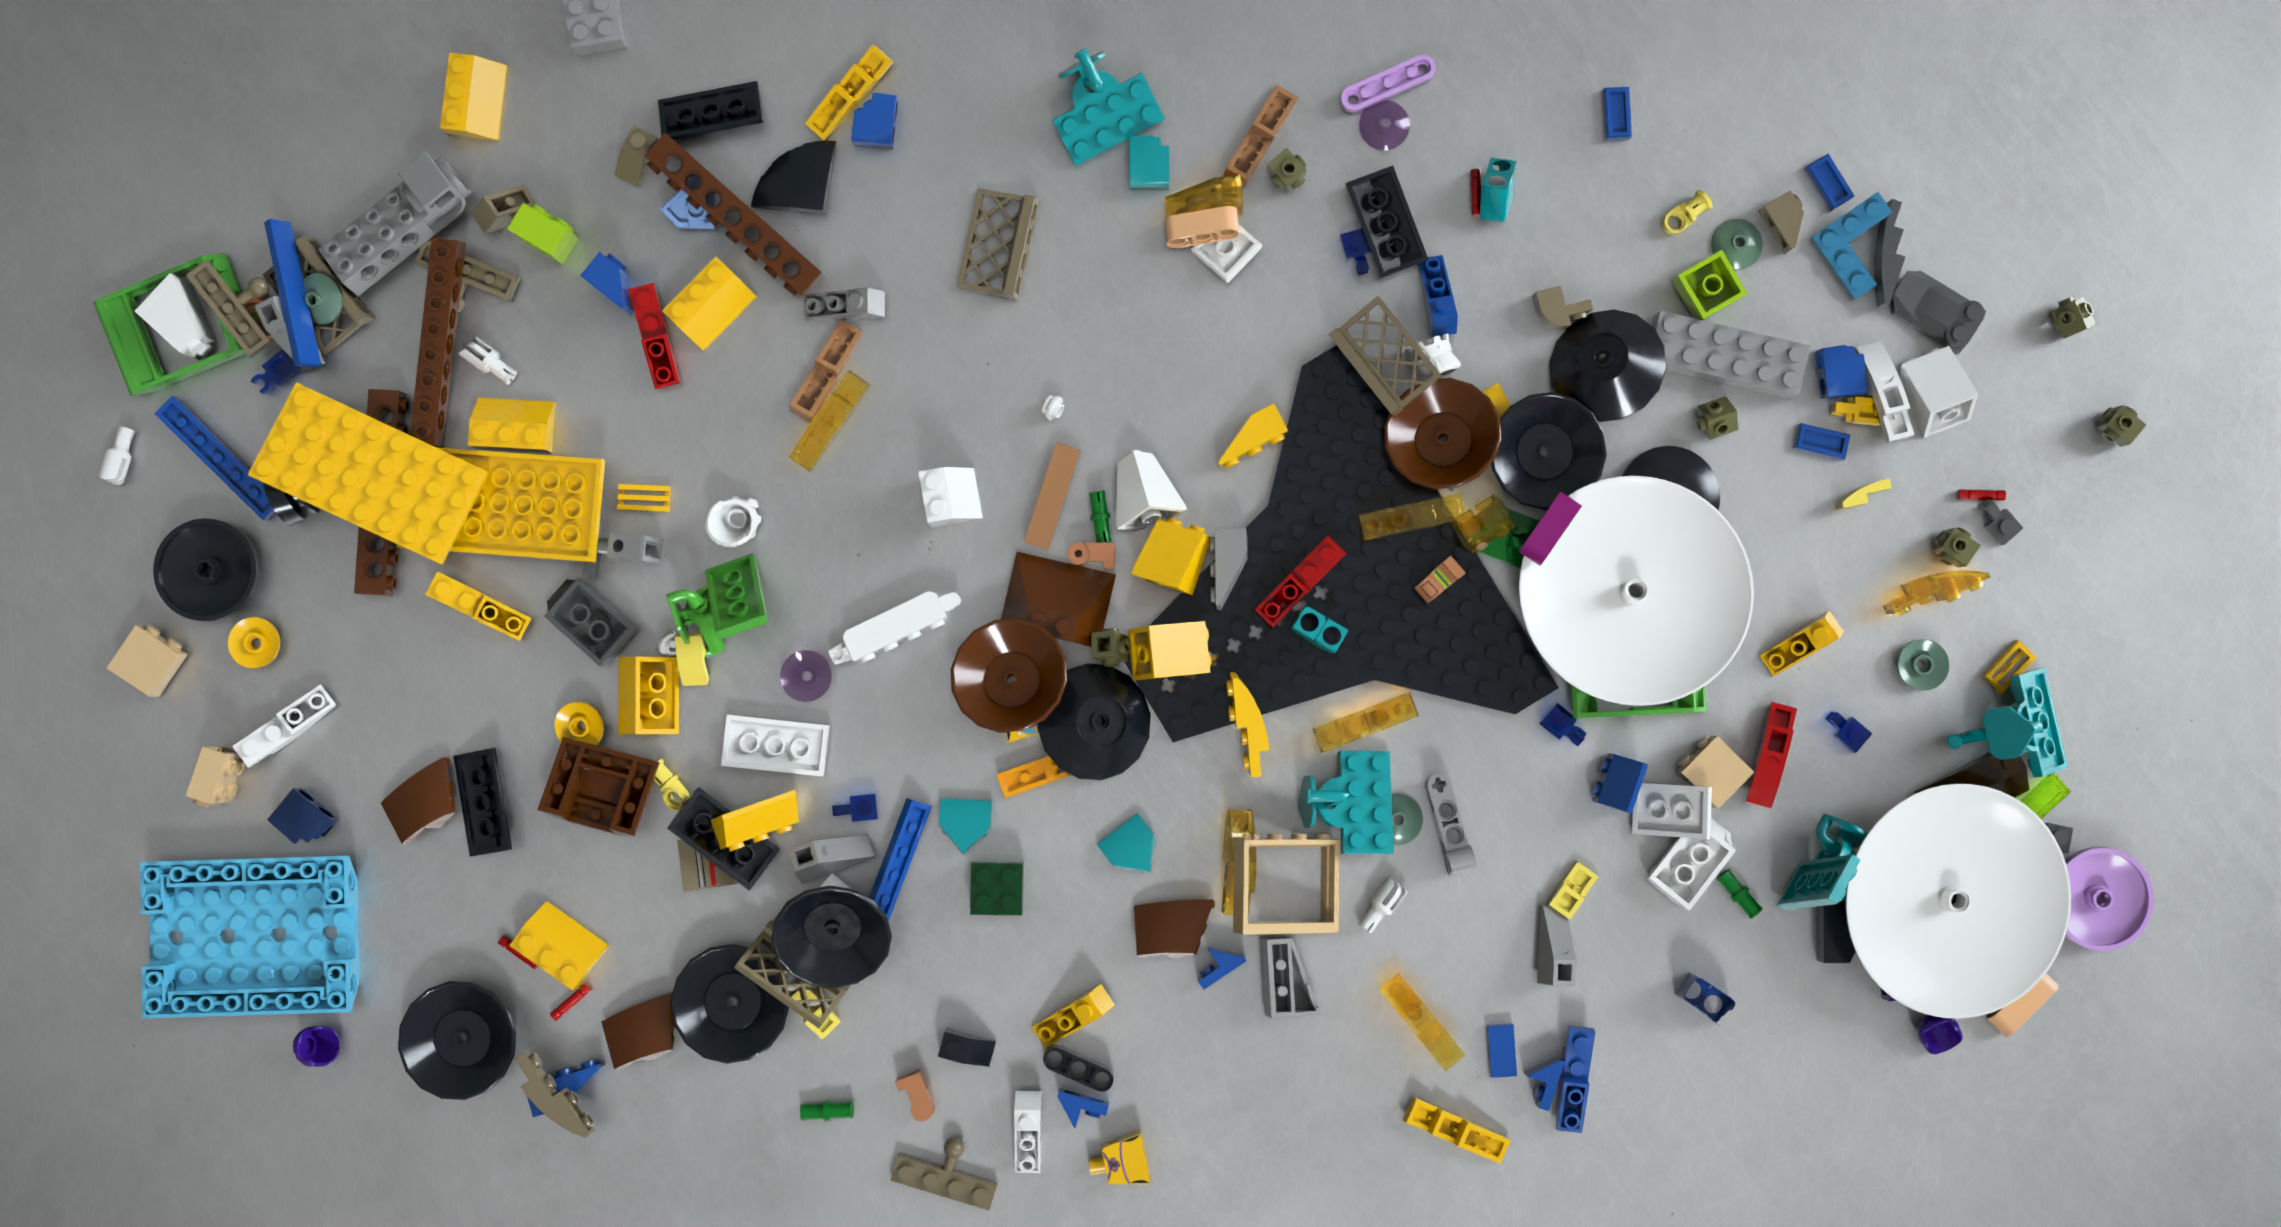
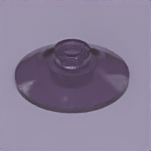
[1359,100,1410,151]
[780,650,832,702]

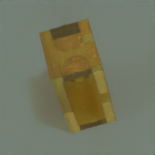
[1450,494,1516,553]

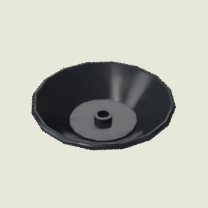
[1549,309,1667,422]
[1491,392,1607,510]
[1037,663,1151,781]
[771,886,892,988]
[670,944,789,1064]
[398,981,516,1100]

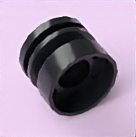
[263,483,320,526]

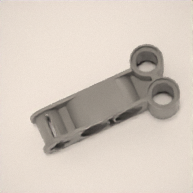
[1425,774,1477,876]

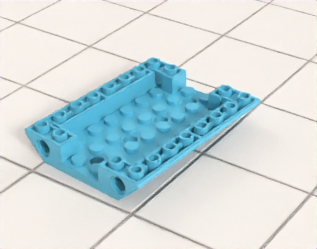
[140,856,359,1018]

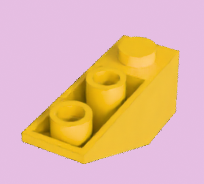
[1217,403,1288,469]
[1759,610,1844,677]
[1032,984,1114,1049]

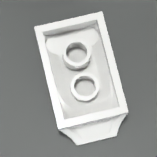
[1647,818,1736,911]

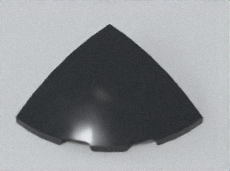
[751,140,837,215]

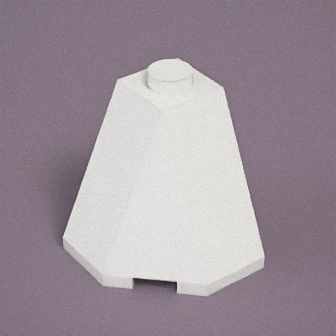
[1116,450,1187,531]

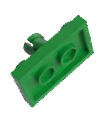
[1474,502,1540,569]

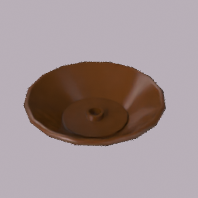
[1384,378,1502,489]
[950,618,1067,733]

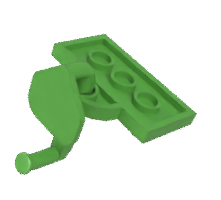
[666,553,768,659]

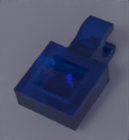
[1339,228,1371,276]
[1539,703,1587,746]
[1825,711,1872,753]
[832,793,878,822]

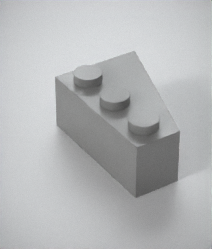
[1260,936,1322,1018]

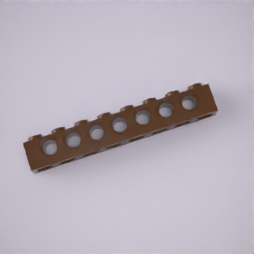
[644,133,822,296]
[410,237,466,446]
[354,389,409,596]

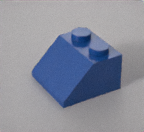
[580,252,634,316]
[1591,753,1648,814]

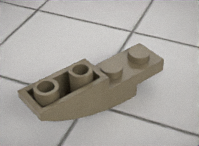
[515,1049,595,1138]

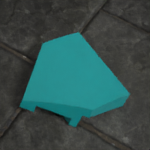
[939,798,992,855]
[1097,813,1156,873]

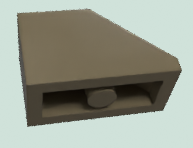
[615,125,659,188]
[471,185,535,234]
[1758,190,1804,254]

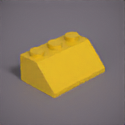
[440,53,508,141]
[662,257,757,351]
[468,397,555,453]
[618,656,679,734]
[711,790,799,852]
[510,901,609,991]

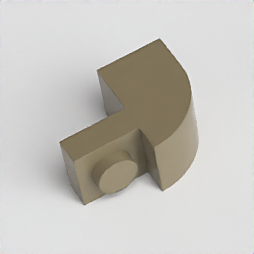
[1532,286,1593,330]

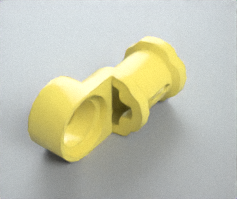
[1661,190,1713,235]
[654,759,690,810]

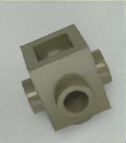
[1266,148,1307,192]
[2051,296,2096,339]
[1696,396,1738,440]
[2097,405,2146,447]
[1933,527,1981,568]
[1091,628,1131,667]

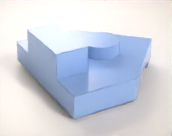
[660,176,715,229]

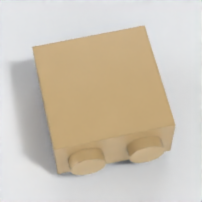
[107,624,188,697]
[1676,736,1754,809]
[186,746,246,807]

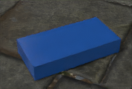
[1602,87,1632,140]
[1805,153,1855,211]
[1793,423,1850,460]
[1487,1023,1517,1078]

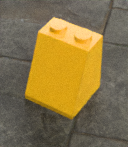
[1131,518,1210,596]
[1128,621,1212,681]

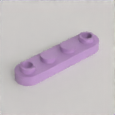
[1340,55,1436,113]

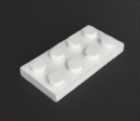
[721,715,830,777]

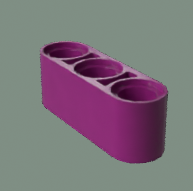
[1519,492,1582,566]

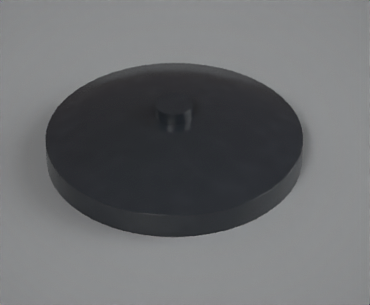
[1621,446,1720,510]
[153,518,260,622]

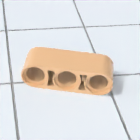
[1165,206,1239,248]
[1986,973,2058,1037]

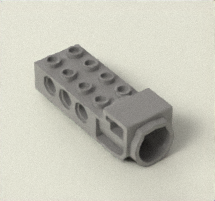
[318,152,472,296]

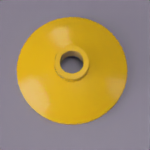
[228,617,280,668]
[554,702,604,746]

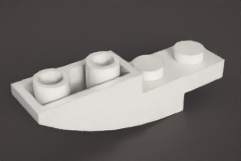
[1854,341,1914,443]
[232,684,336,768]

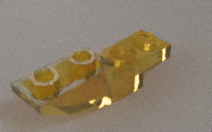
[1359,493,1467,540]
[1883,570,1991,617]
[1312,692,1419,753]
[1221,809,1257,915]
[1379,973,1466,1072]

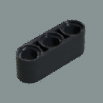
[1043,1044,1114,1092]

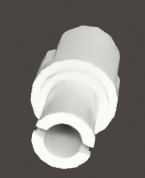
[459,335,517,385]
[98,426,135,485]
[1358,876,1408,934]

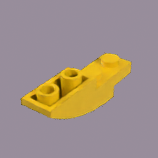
[425,571,532,641]
[1226,672,1269,777]

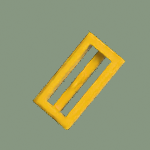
[617,484,671,512]
[1980,640,2037,694]

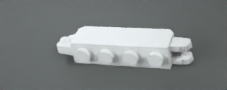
[829,591,961,665]

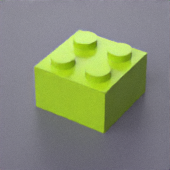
[507,203,579,264]
[1671,250,1748,320]

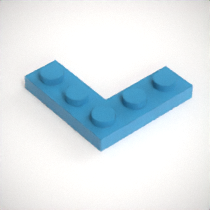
[1812,192,1893,299]

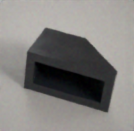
[938,1028,996,1067]

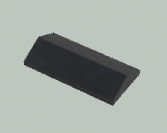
[658,81,764,140]
[1345,165,1429,279]
[453,748,513,857]
[667,787,780,891]

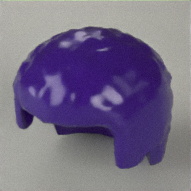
[1917,1015,1963,1055]
[293,1026,340,1067]

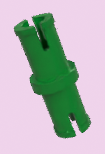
[1089,490,1112,543]
[1717,869,1763,919]
[800,1101,854,1122]

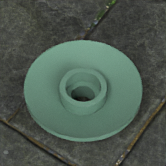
[1711,219,1763,270]
[303,273,343,324]
[1897,639,1949,691]
[1391,794,1423,845]

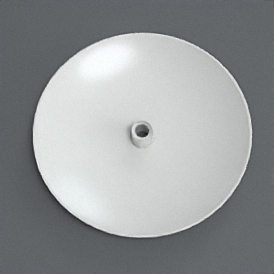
[1519,476,1754,706]
[1846,784,2071,1018]

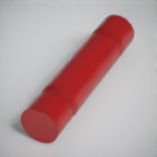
[1470,169,1481,216]
[1957,489,2006,500]
[497,935,538,970]
[550,983,592,1021]

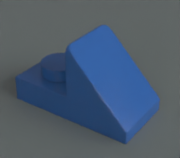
[1198,947,1246,990]
[1524,1057,1565,1111]
[1057,1088,1109,1128]

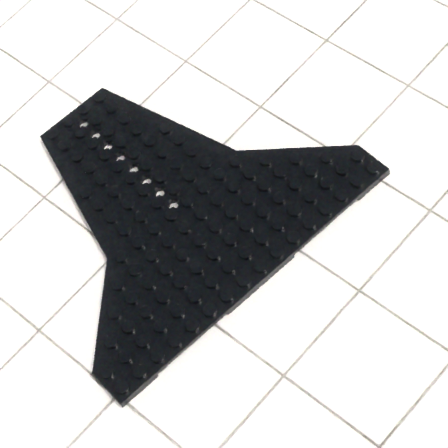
[1124,345,1559,742]

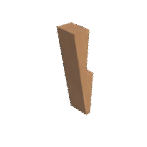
[1223,85,1298,189]
[789,319,863,424]
[1024,442,1081,550]

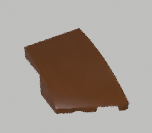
[381,757,456,844]
[1134,899,1215,958]
[601,992,675,1070]

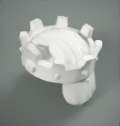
[1401,334,1461,376]
[705,496,761,548]

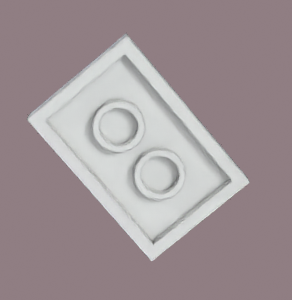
[1632,783,1712,839]

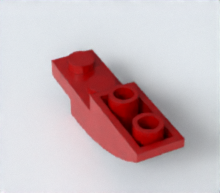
[628,283,680,389]
[1255,535,1346,628]
[1745,702,1797,810]

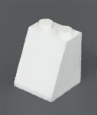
[135,273,217,360]
[1899,346,1979,438]
[919,467,983,527]

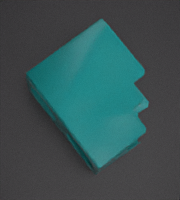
[1129,135,1169,190]
[1480,158,1516,222]
[1291,605,1349,653]

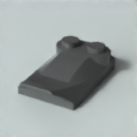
[1892,271,1986,355]
[544,578,637,667]

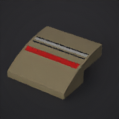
[677,840,738,892]

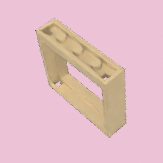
[1233,833,1340,935]

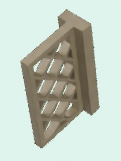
[957,188,1040,301]
[263,236,375,355]
[1328,296,1442,416]
[734,920,851,1029]

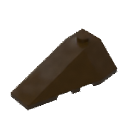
[1914,752,2030,798]

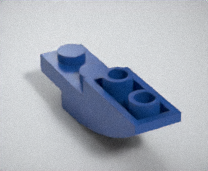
[1556,1025,1595,1133]

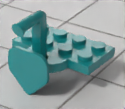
[1052,48,1165,166]
[1947,668,2068,778]
[1298,751,1394,855]
[1777,814,1867,910]

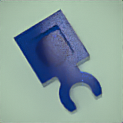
[251,350,301,395]

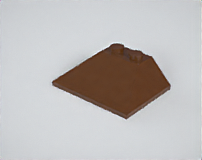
[1001,552,1116,647]
[537,737,660,837]

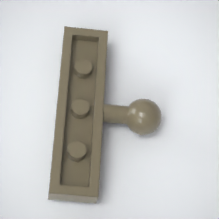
[415,241,520,313]
[186,260,273,358]
[890,1138,997,1211]

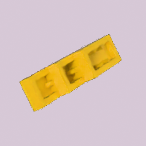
[805,45,894,140]
[1403,1097,1511,1164]

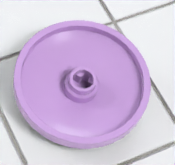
[2065,847,2154,951]

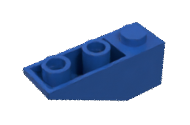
[1418,255,1458,338]
[526,1059,605,1117]

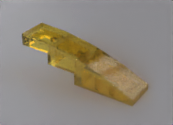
[789,370,871,472]

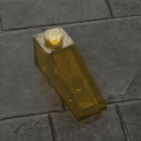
[1165,175,1243,217]

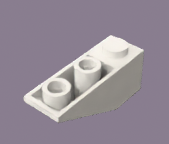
[1014,1091,1042,1173]

